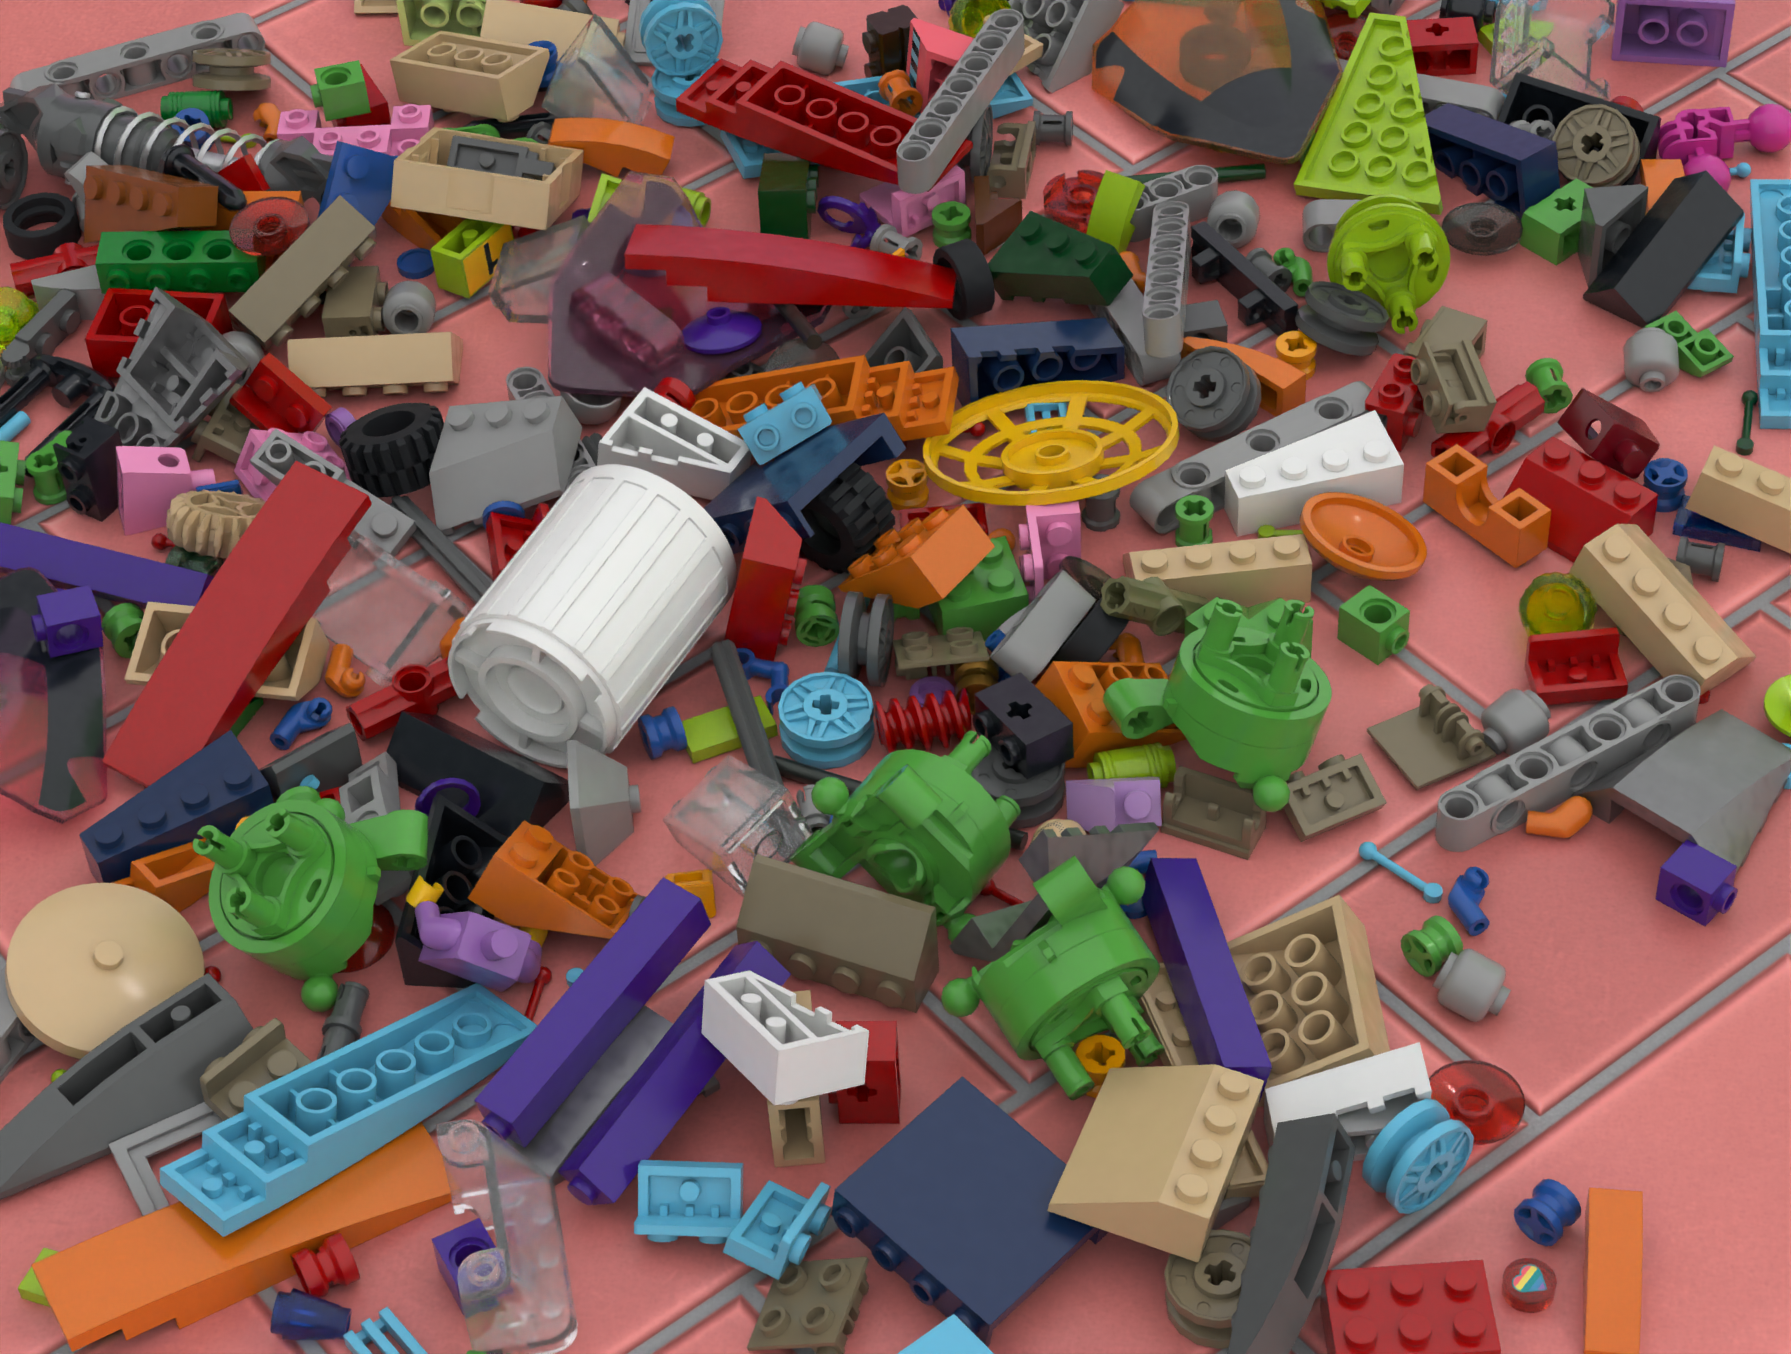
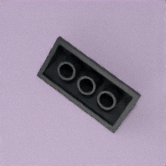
[1497,72,1661,186]
[1583,170,1744,328]
[386,711,569,838]
[395,794,508,988]

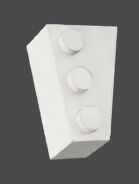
[597,387,752,500]
[701,970,869,1106]
[1264,1042,1432,1161]

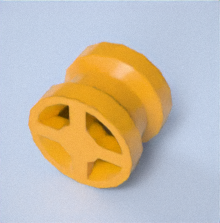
[1275,331,1317,380]
[886,459,929,511]
[1076,1035,1125,1099]

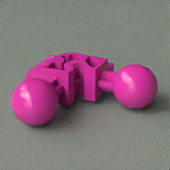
[1658,104,1791,192]

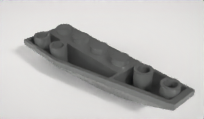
[0,973,253,1200]
[1227,1113,1356,1354]

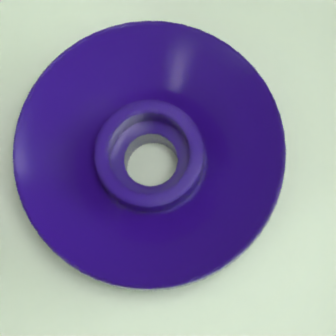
[681,307,762,354]

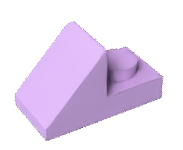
[1066,777,1162,832]

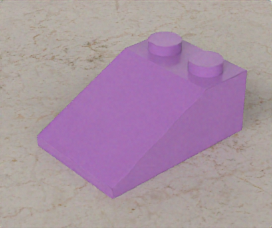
[1611,0,1735,67]

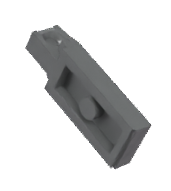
[447,135,556,181]

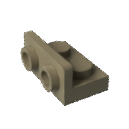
[191,383,260,464]
[1284,754,1387,842]
[199,1018,312,1121]

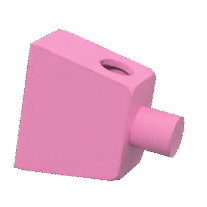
[116,446,216,535]

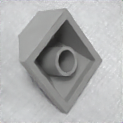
[566,740,641,866]

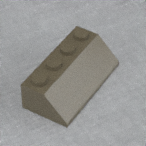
[228,195,377,351]
[736,854,939,1013]

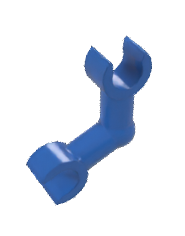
[737,648,789,715]

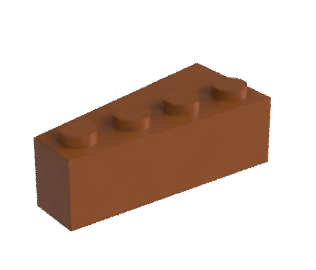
[84,165,218,243]

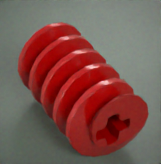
[874,688,972,754]

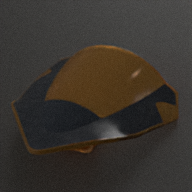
[1092,0,1343,165]

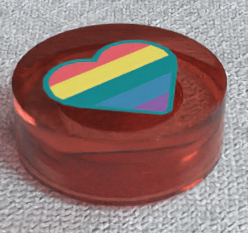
[1501,1258,1557,1313]

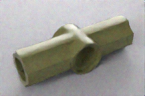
[1100,576,1210,636]

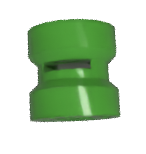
[794,585,839,647]

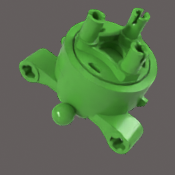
[1103,599,1332,813]
[790,731,1021,943]
[193,798,428,1012]
[941,855,1165,1100]

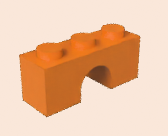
[1423,444,1551,568]

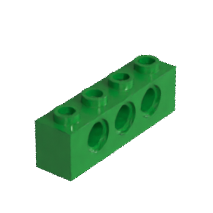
[95,230,267,294]

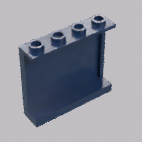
[704,412,906,554]
[831,1076,1109,1347]

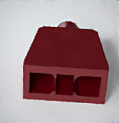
[1557,388,1660,479]

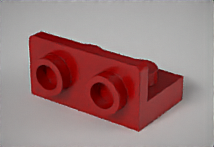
[229,352,333,434]

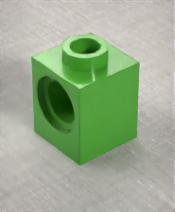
[310,60,371,121]
[1337,585,1410,665]

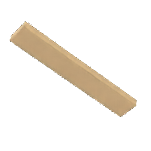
[1138,962,1268,1200]

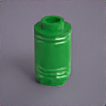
[160,90,233,128]

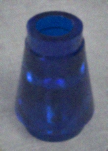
[270,1288,352,1341]

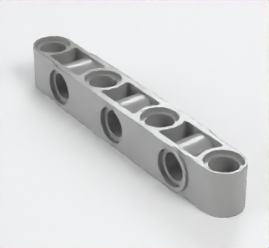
[10,13,265,101]
[1129,381,1387,534]
[1435,674,1701,852]

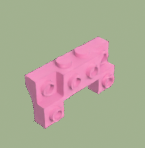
[277,104,434,156]

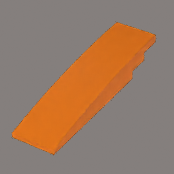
[632,355,959,441]
[31,1122,464,1352]

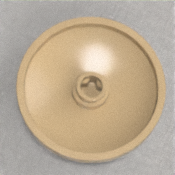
[5,883,205,1059]

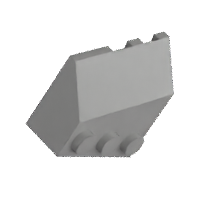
[1005,0,1125,93]
[429,396,583,536]

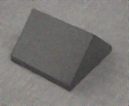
[1577,184,1648,288]
[865,307,943,373]
[259,722,363,803]

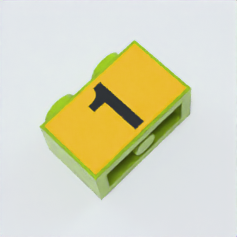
[430,218,517,298]

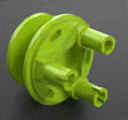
[1327,194,1450,334]

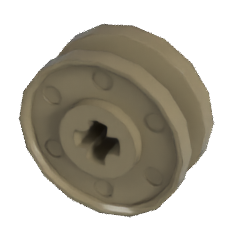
[192,48,271,91]
[1552,104,1640,188]
[1164,1229,1251,1349]

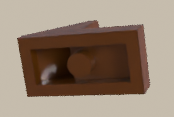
[974,176,1022,256]

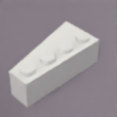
[1224,410,1404,537]

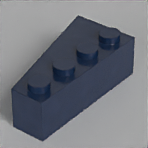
[1425,103,1560,227]
[951,318,1125,407]
[79,730,274,883]

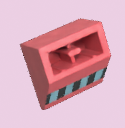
[906,18,974,114]

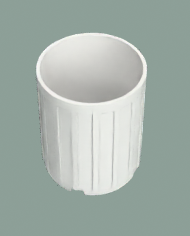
[448,464,737,769]

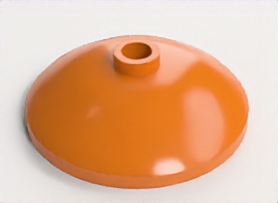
[1299,492,1427,581]

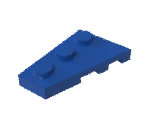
[317,141,397,266]

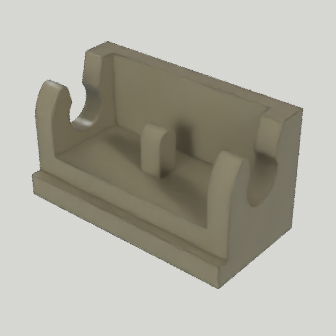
[987,121,1036,199]
[1161,766,1267,860]

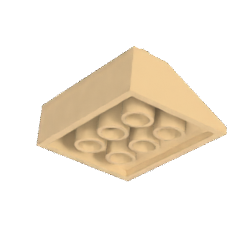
[1227,895,1390,1107]
[1048,1064,1264,1263]

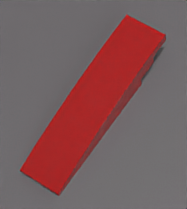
[676,58,973,192]
[624,224,957,309]
[102,461,372,787]

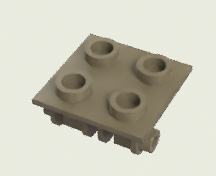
[892,627,989,680]
[1367,684,1496,790]
[747,1257,869,1354]

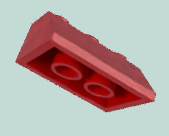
[1503,436,1658,563]
[724,496,807,662]

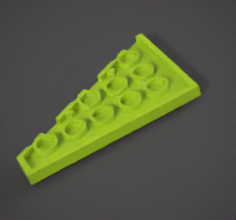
[1294,12,1443,215]

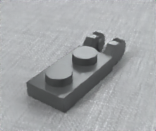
[1,289,81,387]

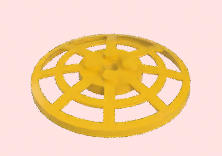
[923,380,1180,506]

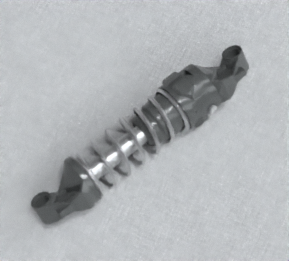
[0,83,333,206]

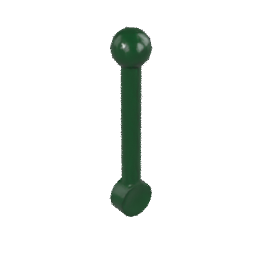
[1736,390,1758,456]

